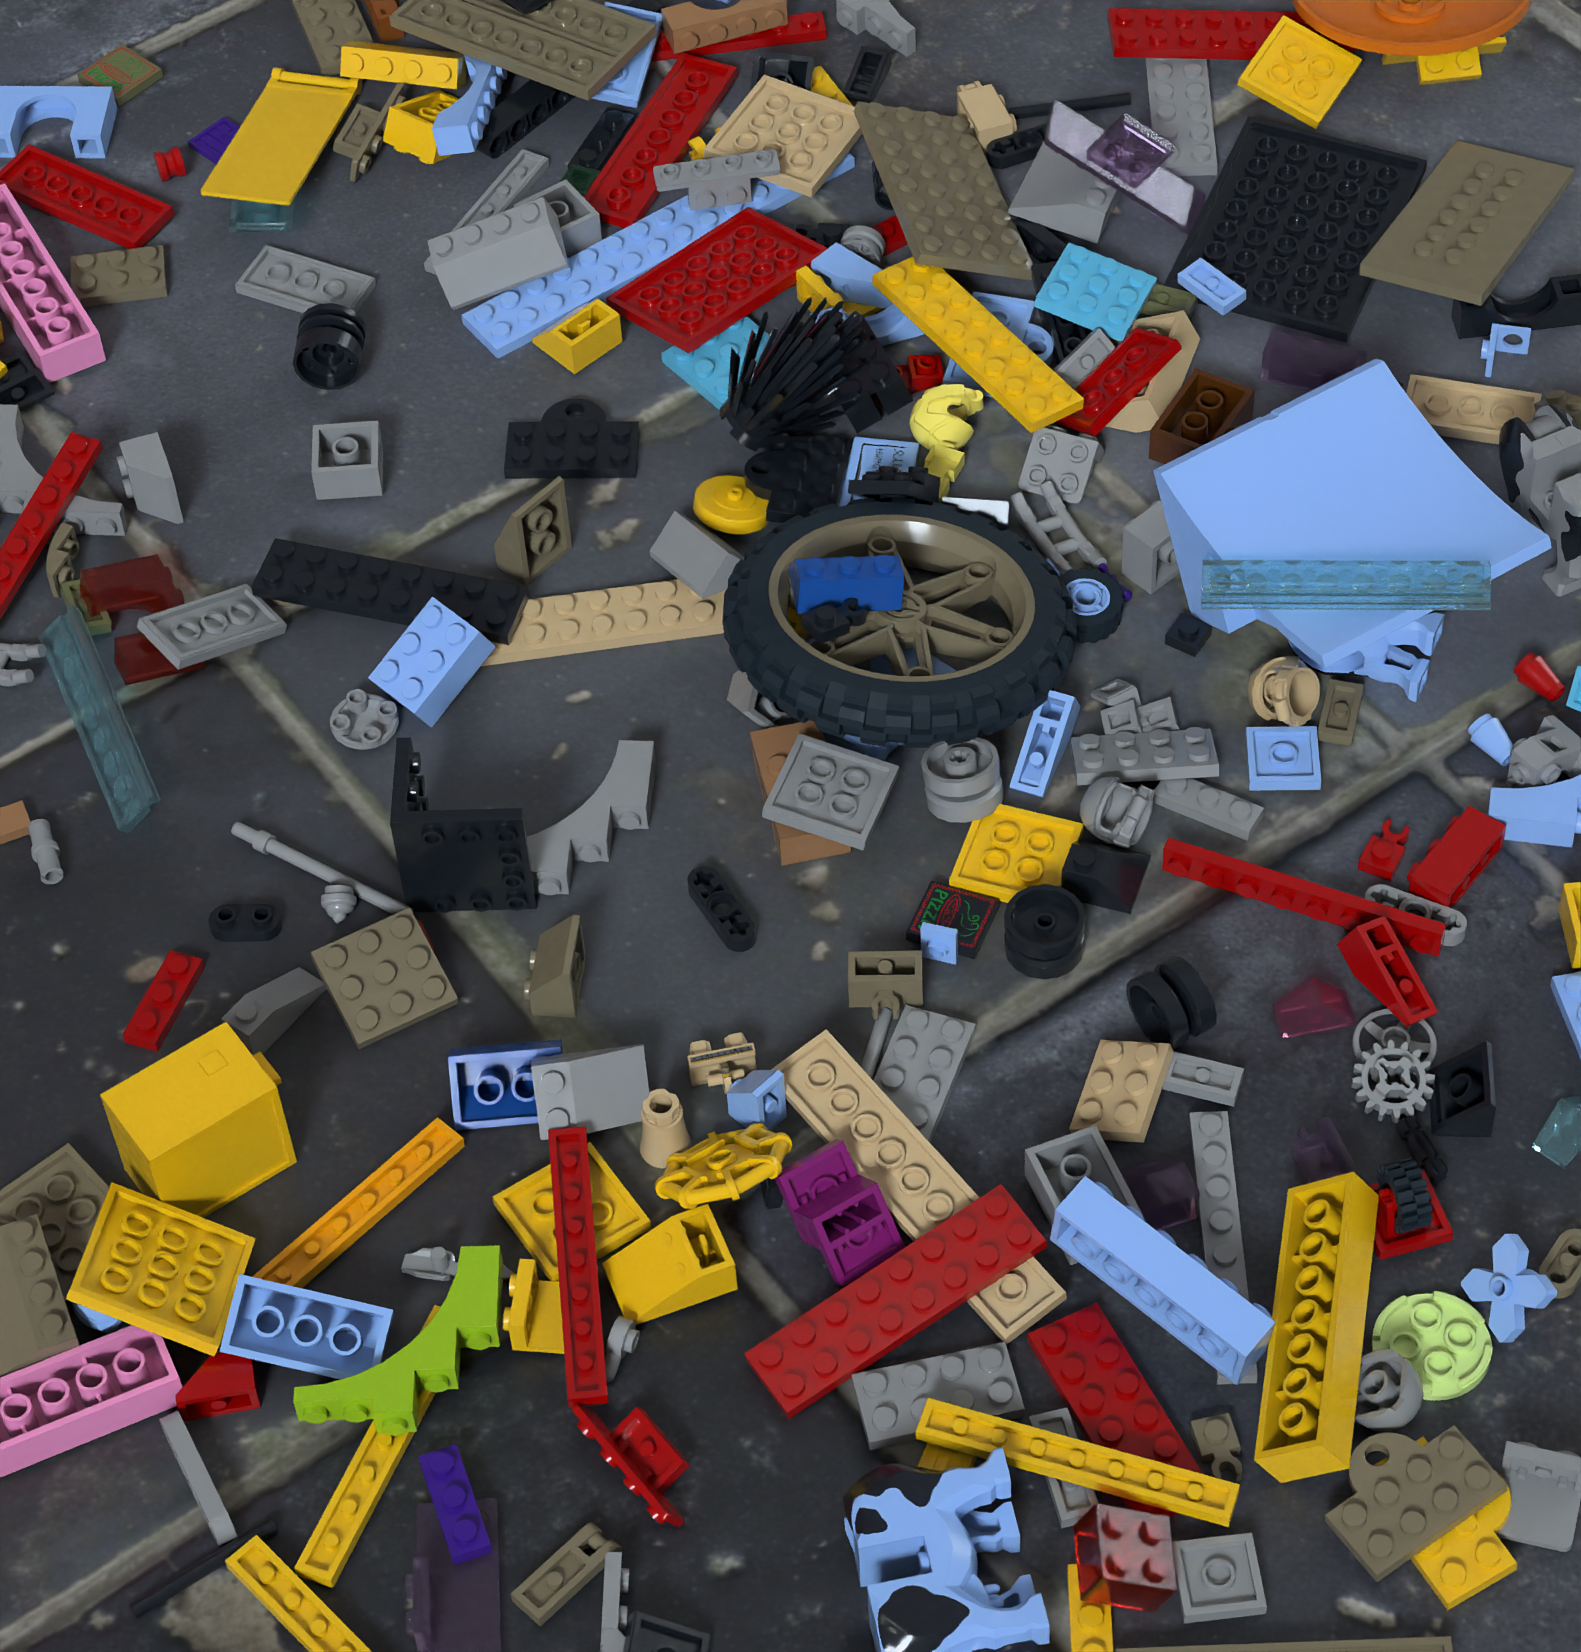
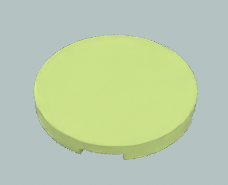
[1372,1291,1493,1401]

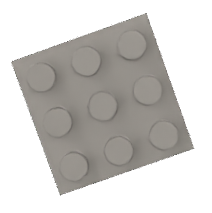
[762,733,899,851]

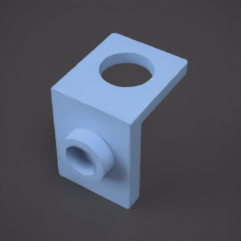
[1480,323,1531,377]
[920,922,959,965]

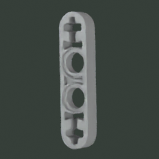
[159,1411,237,1546]

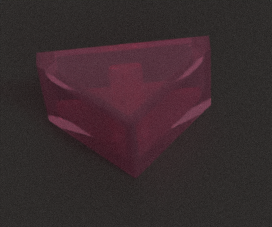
[1273,976,1355,1038]

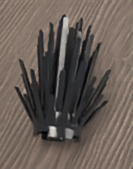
[720,297,868,452]

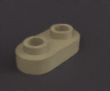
[1538,1229,1581,1298]

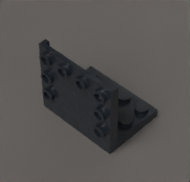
[390,737,537,913]

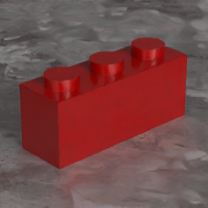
[1407,806,1506,908]

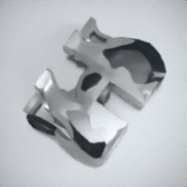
[1499,404,1581,597]

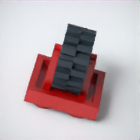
[1368,1158,1454,1261]

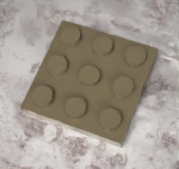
[311,907,458,1049]

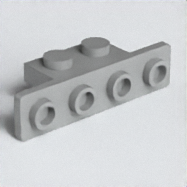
[653,149,781,211]

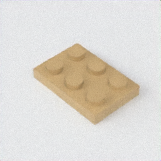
[1069,1040,1174,1143]

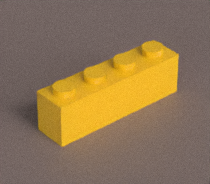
[340,41,467,89]

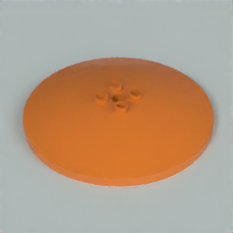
[1292,0,1532,56]

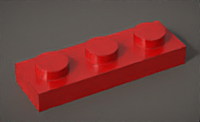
[123,950,205,1052]

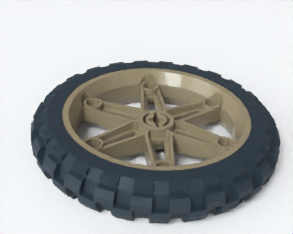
[722,498,1077,748]

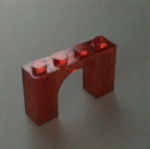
[79,554,204,685]

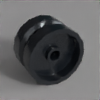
[1004,884,1085,979]
[1126,956,1217,1050]

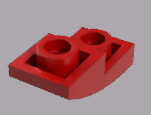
[877,355,944,398]

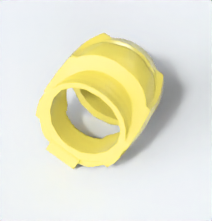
[910,384,984,451]

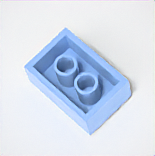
[368,597,496,728]

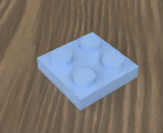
[1245,726,1321,791]

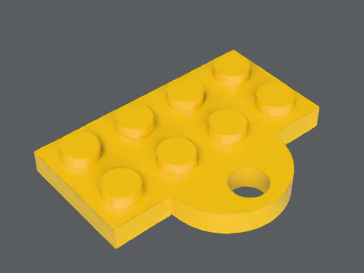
[1374,1436,1517,1610]

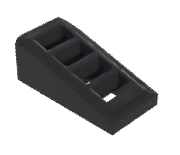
[843,46,891,103]

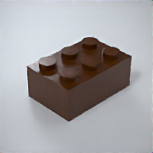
[1149,368,1255,464]

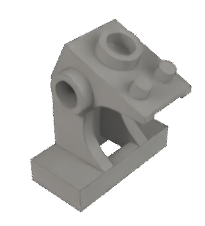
[1506,715,1581,788]

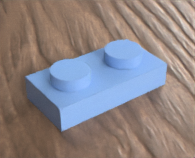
[1178,258,1246,316]

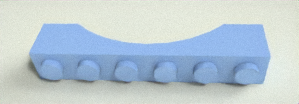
[432,54,508,156]

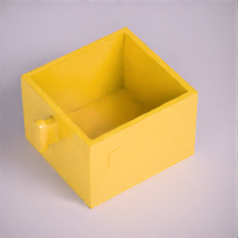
[100,1022,297,1218]

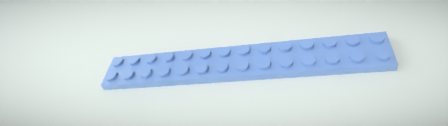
[462,152,855,359]

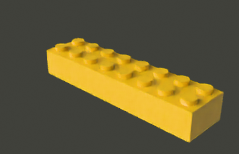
[1254,1171,1379,1483]

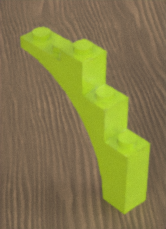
[293,1245,503,1436]

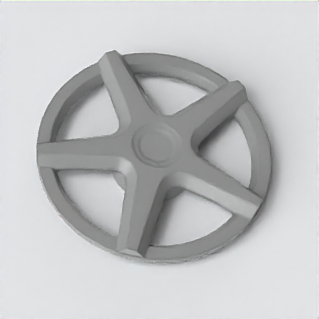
[1352,1009,1437,1079]

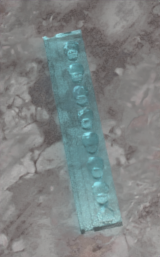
[1201,560,1491,610]
[38,604,161,834]

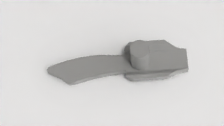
[401,1247,514,1281]

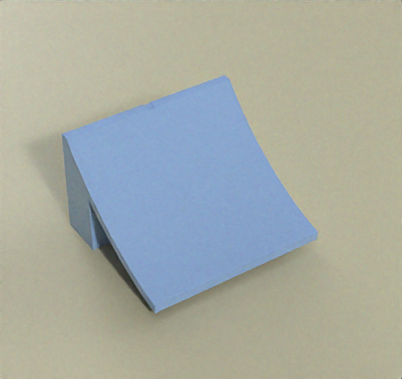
[1153,358,1552,668]

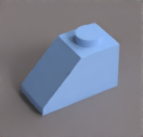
[727,1070,787,1131]

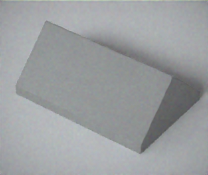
[650,511,744,599]

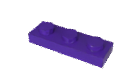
[418,1444,492,1565]

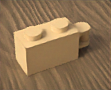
[957,81,1017,153]

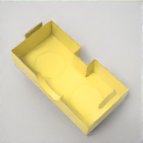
[924,441,965,506]

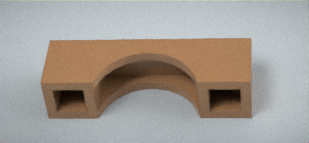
[661,0,788,54]

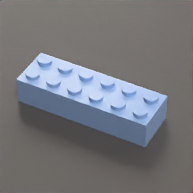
[1050,1176,1275,1385]

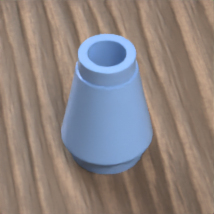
[1468,714,1513,766]

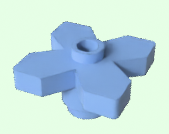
[1461,1234,1557,1343]

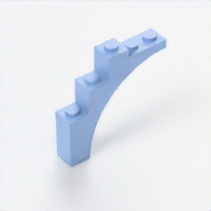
[1487,774,1581,848]

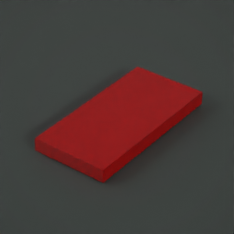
[1054,328,1182,437]

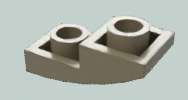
[46,523,79,598]

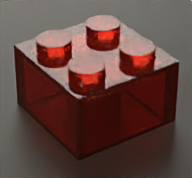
[1073,1503,1177,1613]

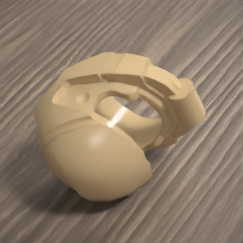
[1247,656,1320,727]

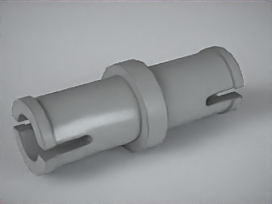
[28,819,63,884]

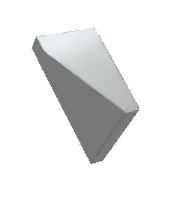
[1090,678,1142,707]

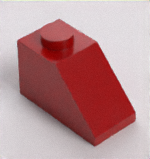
[175,1353,261,1422]

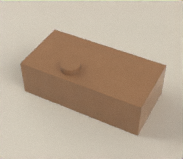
[750,720,851,866]

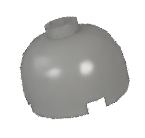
[1355,1349,1424,1432]

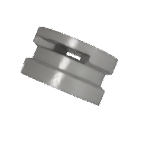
[841,225,885,267]

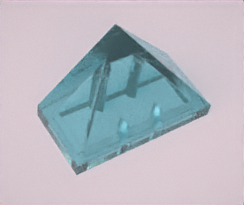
[1532,1096,1581,1169]

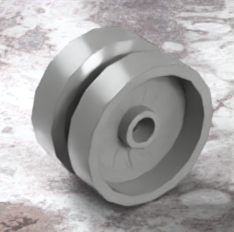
[921,737,1004,823]

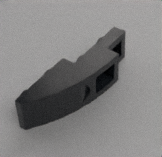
[1031,261,1086,364]

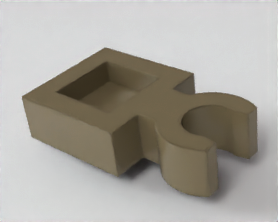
[1190,1413,1242,1482]

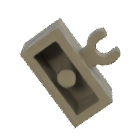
[848,951,923,1020]

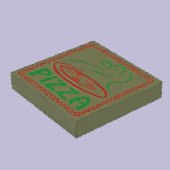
[77,44,163,108]

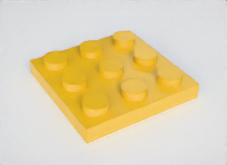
[1237,15,1363,129]
[949,804,1084,903]
[492,1142,651,1282]

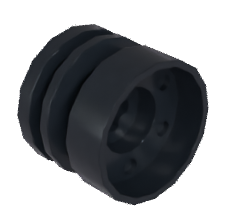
[293,303,366,390]

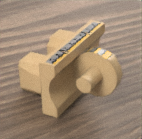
[687,1032,757,1094]

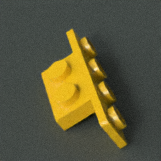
[1382,37,1507,85]

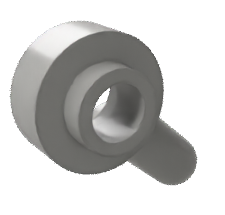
[605,1316,640,1382]

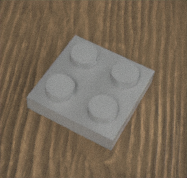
[1170,1532,1267,1624]

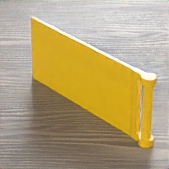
[201,67,363,206]

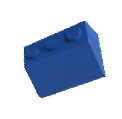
[788,555,904,614]
[448,1039,563,1130]

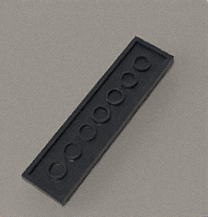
[251,538,530,645]

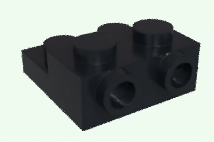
[848,466,940,504]

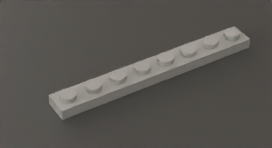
[1189,1111,1258,1385]

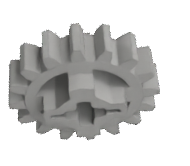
[1351,1040,1435,1123]

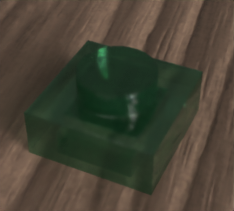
[560,164,600,197]

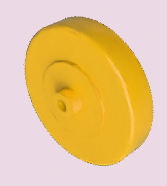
[693,475,770,534]

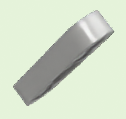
[1365,884,1467,946]

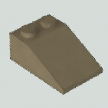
[494,476,572,586]

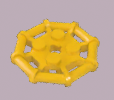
[655,1123,792,1209]

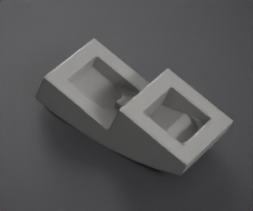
[1100,697,1180,735]

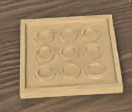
[703,75,863,198]

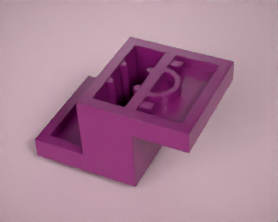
[775,1138,905,1287]

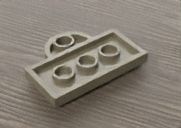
[1325,1425,1507,1582]

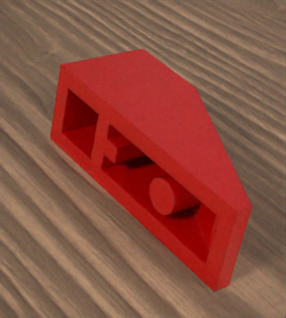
[1337,915,1438,1027]

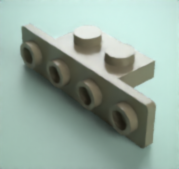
[333,83,406,183]

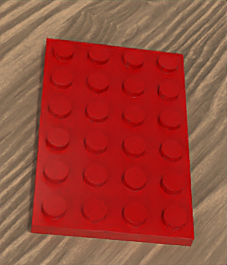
[606,207,828,353]

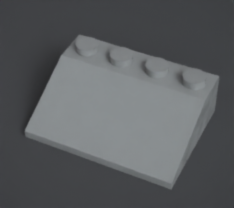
[1008,136,1138,244]

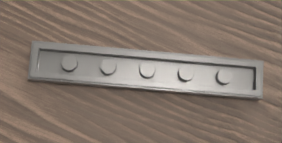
[424,149,549,275]

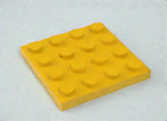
[66,1182,256,1356]

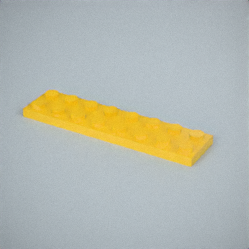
[872,256,1084,433]

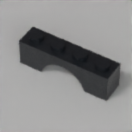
[1451,274,1581,339]

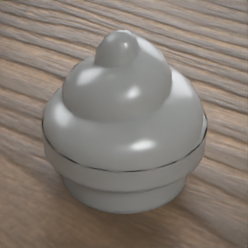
[321,885,357,923]

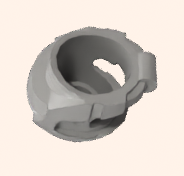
[1079,777,1155,848]

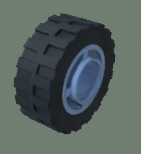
[1058,568,1124,643]

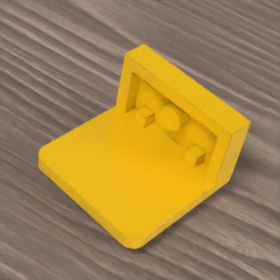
[503,1259,564,1354]

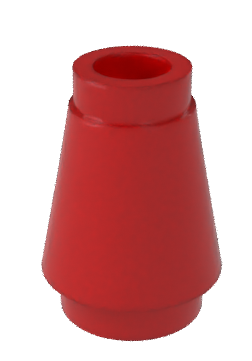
[1513,652,1566,703]

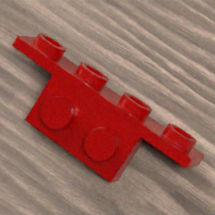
[571,1403,690,1527]

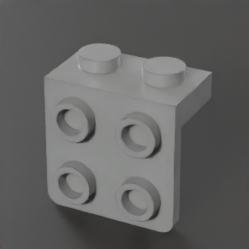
[1018,425,1105,505]
[1496,1441,1581,1552]

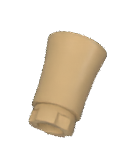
[640,1089,692,1169]

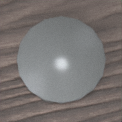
[330,689,399,750]

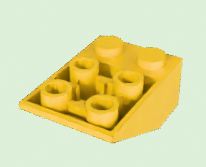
[602,1204,738,1325]

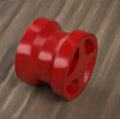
[153,146,186,182]

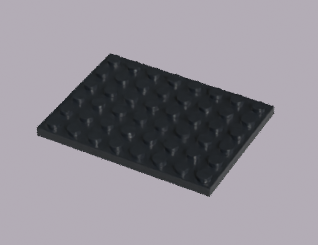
[1164,116,1427,342]

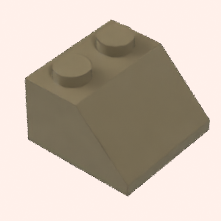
[524,915,586,1018]

